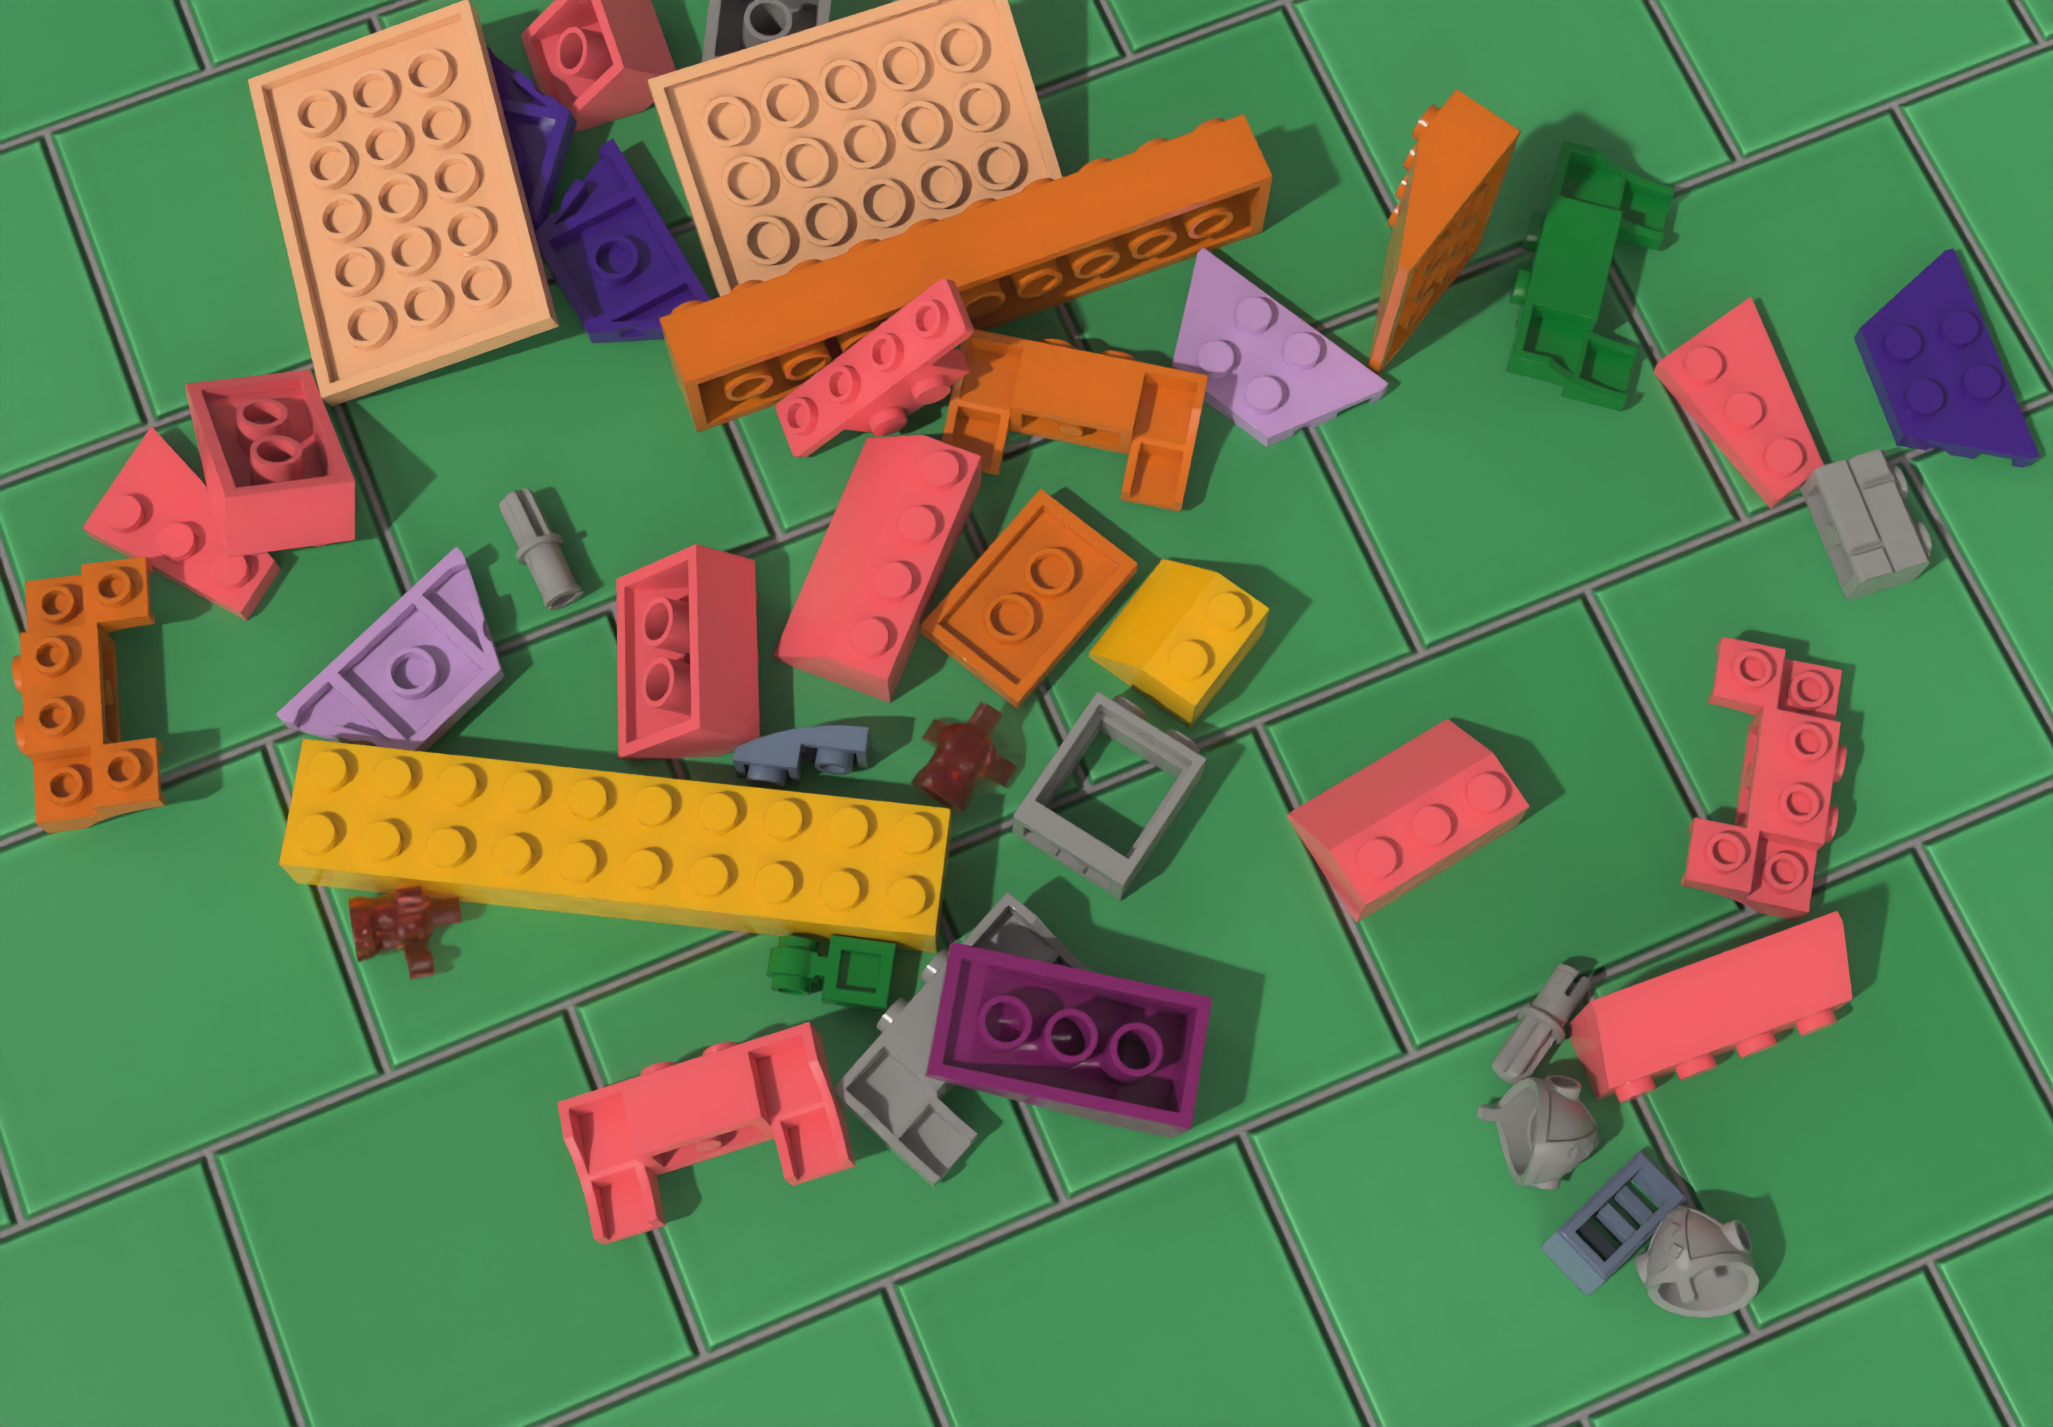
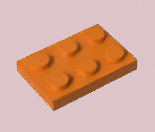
[920,489,1138,709]

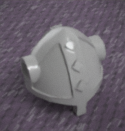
[1477,1075,1599,1190]
[1635,1205,1759,1318]

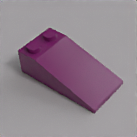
[925,942,1212,1138]

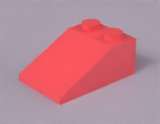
[186,370,355,557]

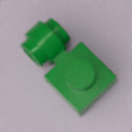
[766,935,896,1012]

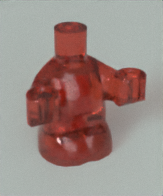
[911,702,1017,815]
[349,885,462,980]

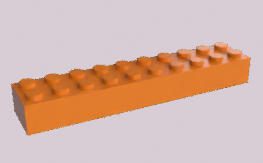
[659,114,1273,433]

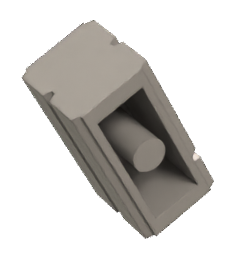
[1800,449,1932,600]

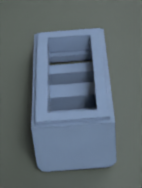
[1542,1150,1689,1295]

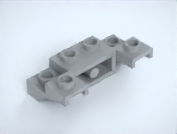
[833,891,1092,1188]

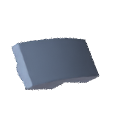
[733,725,871,790]

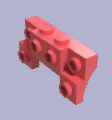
[1680,637,1847,921]
[557,1022,856,1245]

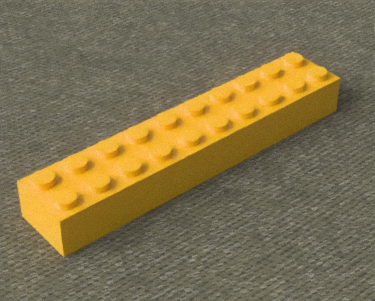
[279,739,952,953]

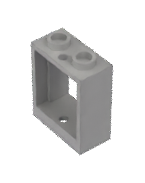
[1012,691,1206,901]

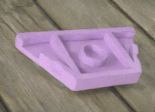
[1172,247,1389,447]
[276,547,505,752]

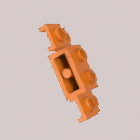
[941,329,1209,512]
[12,556,166,834]

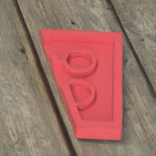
[1653,297,1824,509]
[82,426,281,621]

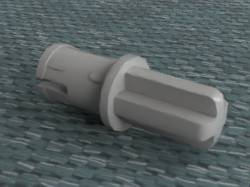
[499,488,583,610]
[1491,964,1592,1086]

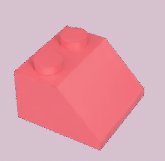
[520,0,676,133]

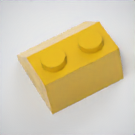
[1088,559,1270,729]

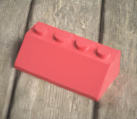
[773,435,982,703]
[1565,911,1853,1104]

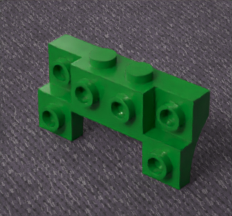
[1506,141,1675,411]

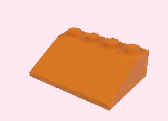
[1368,89,1521,376]

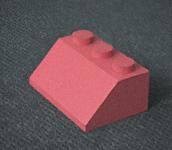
[616,544,760,761]
[1287,719,1530,923]

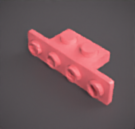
[776,278,974,458]

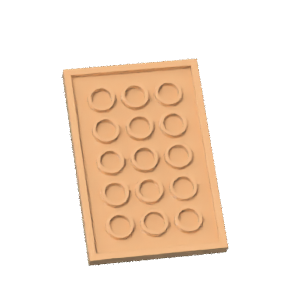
[248,0,559,407]
[647,0,1062,297]

